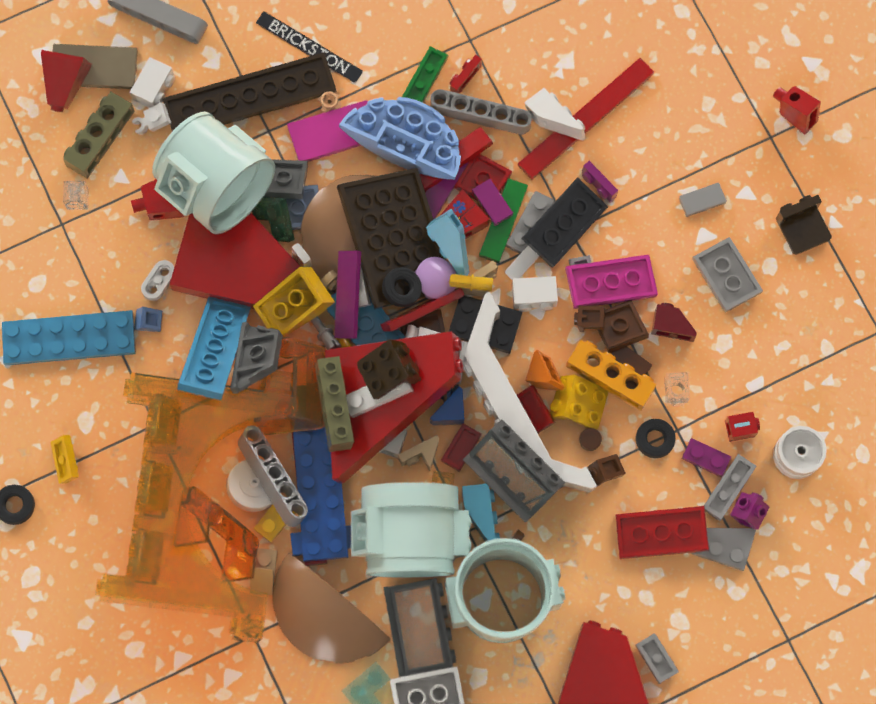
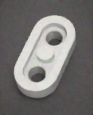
[141,260,174,301]

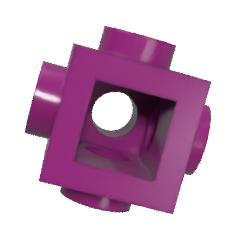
[730,492,770,530]

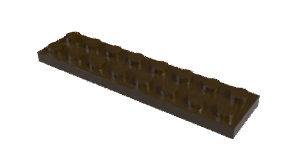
[162,52,337,131]

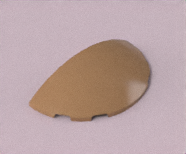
[300,174,375,293]
[272,553,391,663]

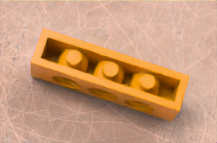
[566,340,657,411]

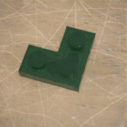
[252,197,295,242]

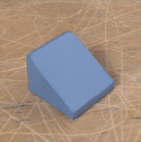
[134,307,162,332]

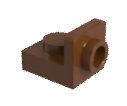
[574,306,606,332]
[587,454,626,487]

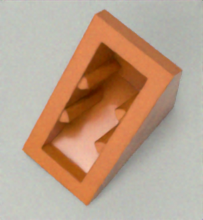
[525,350,565,390]

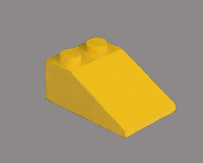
[253,267,335,338]

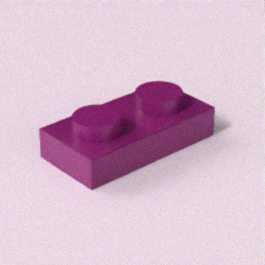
[581,161,619,203]
[681,438,731,478]

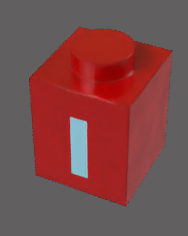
[725,411,760,442]

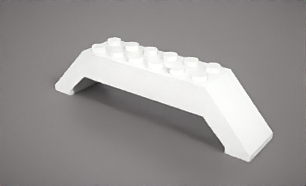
[463,292,597,493]

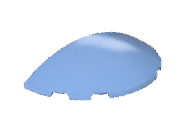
[339,97,461,180]

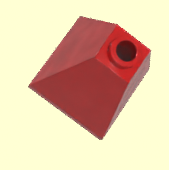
[41,50,92,112]

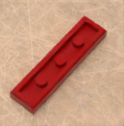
[419,127,493,192]
[380,288,464,332]

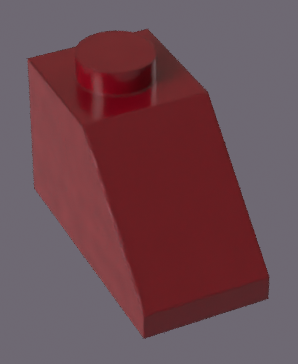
[651,303,697,342]

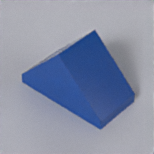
[430,386,464,426]

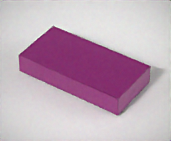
[472,179,513,226]

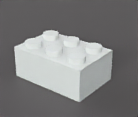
[390,666,465,704]

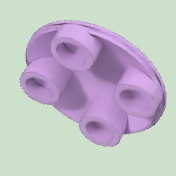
[415,257,456,300]

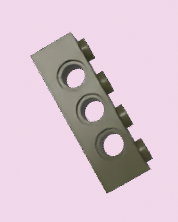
[63,91,135,179]
[315,356,354,452]

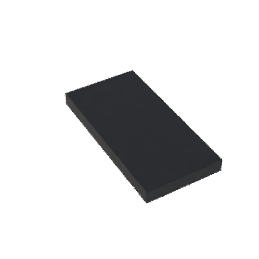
[521,177,608,268]

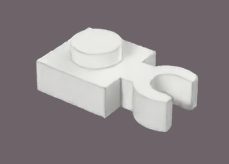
[132,103,171,135]

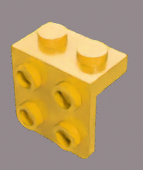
[550,375,608,430]

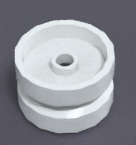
[773,426,827,479]

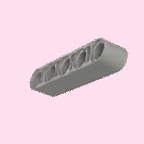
[107,0,208,44]
[430,89,532,135]
[238,425,308,527]

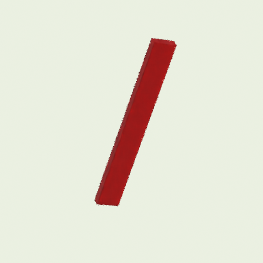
[517,57,655,180]

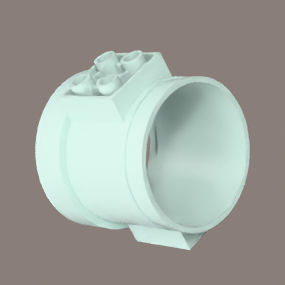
[152,112,275,234]
[351,482,471,578]
[445,538,565,643]

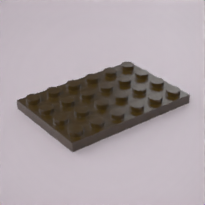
[337,168,446,310]

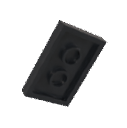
[449,295,522,354]

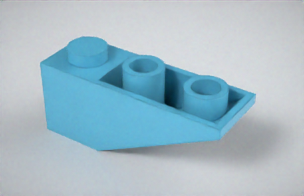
[426,209,470,276]
[462,484,500,542]

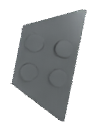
[230,322,283,394]

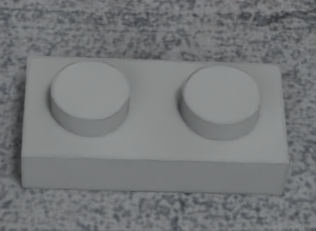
[635,633,679,684]

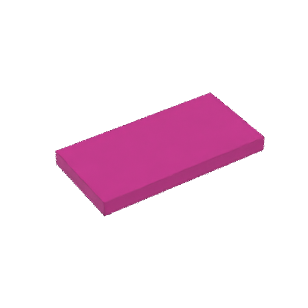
[287,100,368,162]
[565,254,658,309]

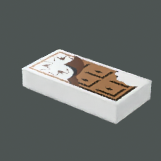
[291,243,311,267]

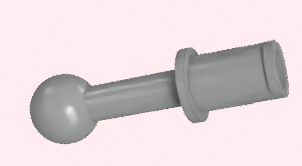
[311,316,341,350]

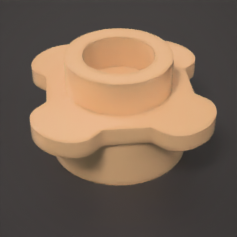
[318,91,342,113]

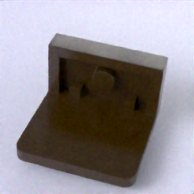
[775,195,832,255]
[357,339,421,399]

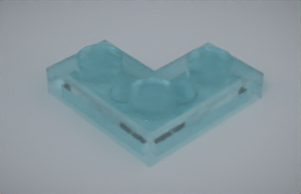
[341,662,390,704]

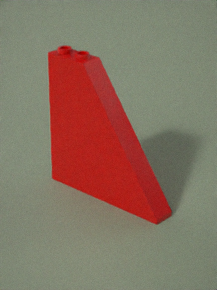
[170,213,301,310]
[325,331,463,483]
[558,620,649,704]

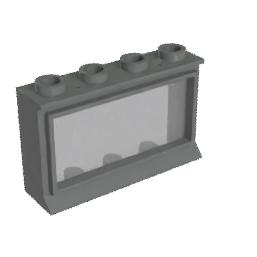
[463,419,565,523]
[383,578,456,678]

